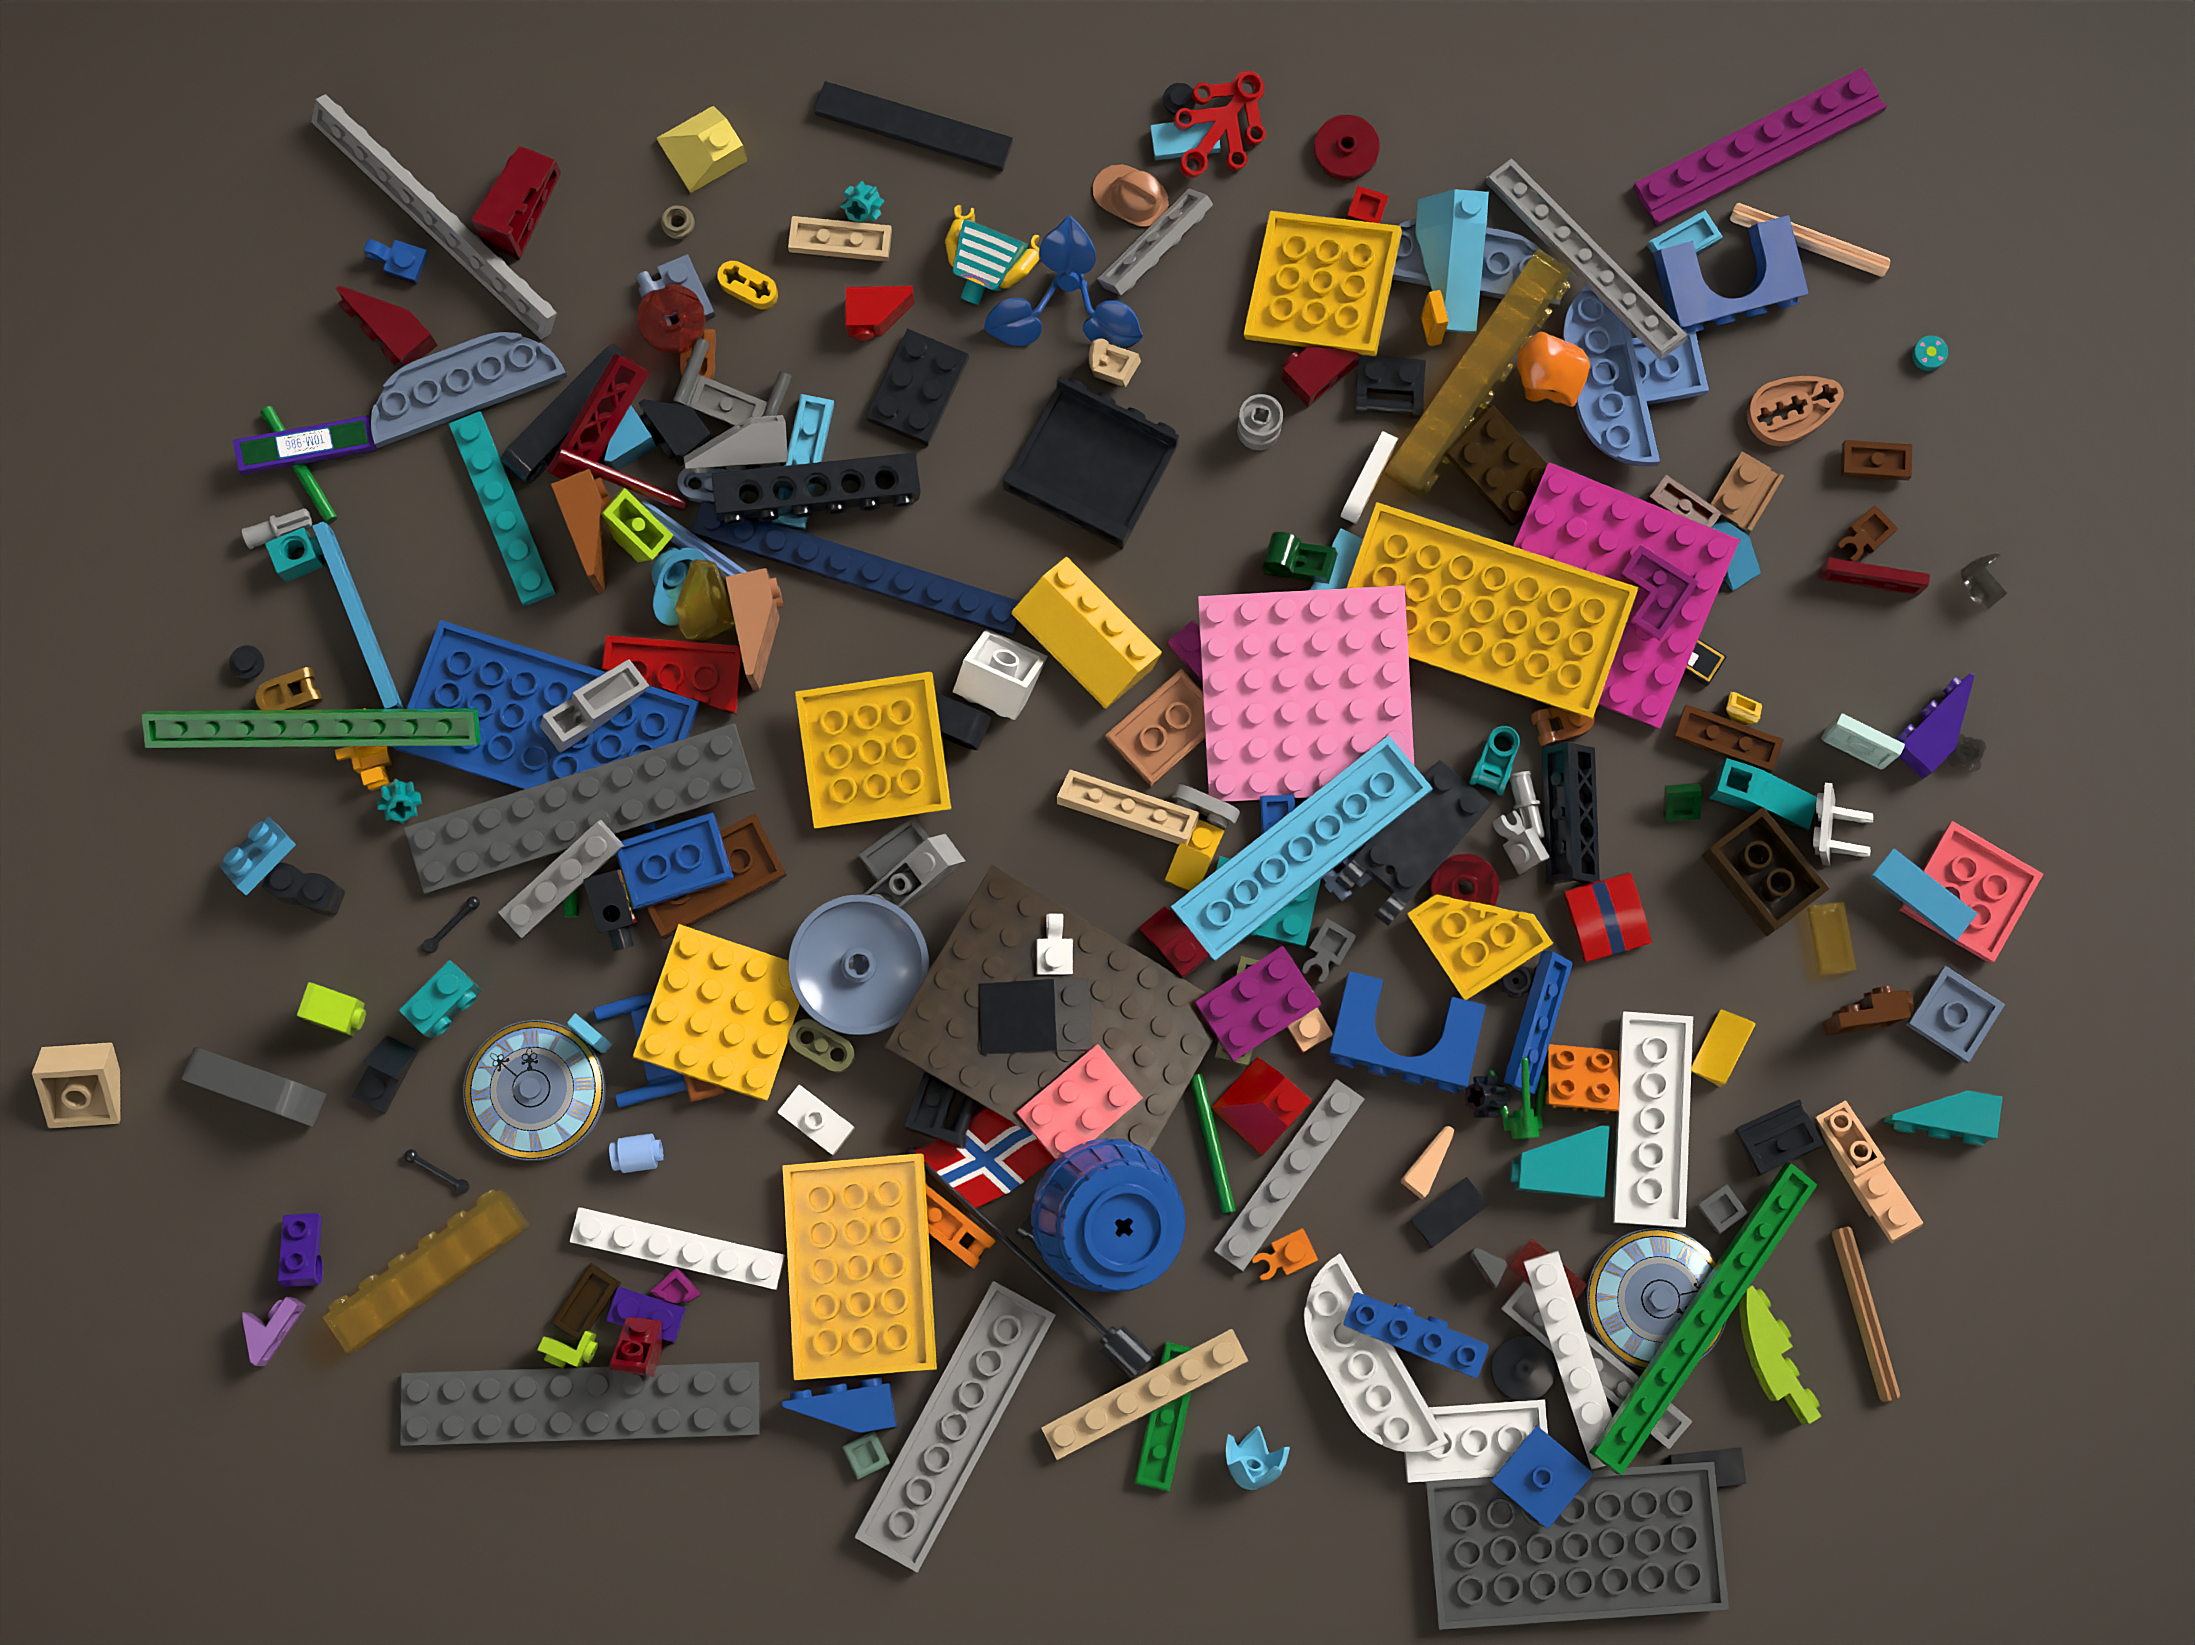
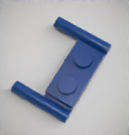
[594,991,687,1108]

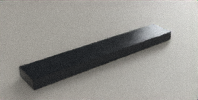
[814,81,1013,172]

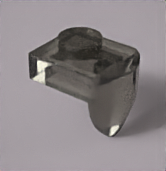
[1961,553,2008,610]

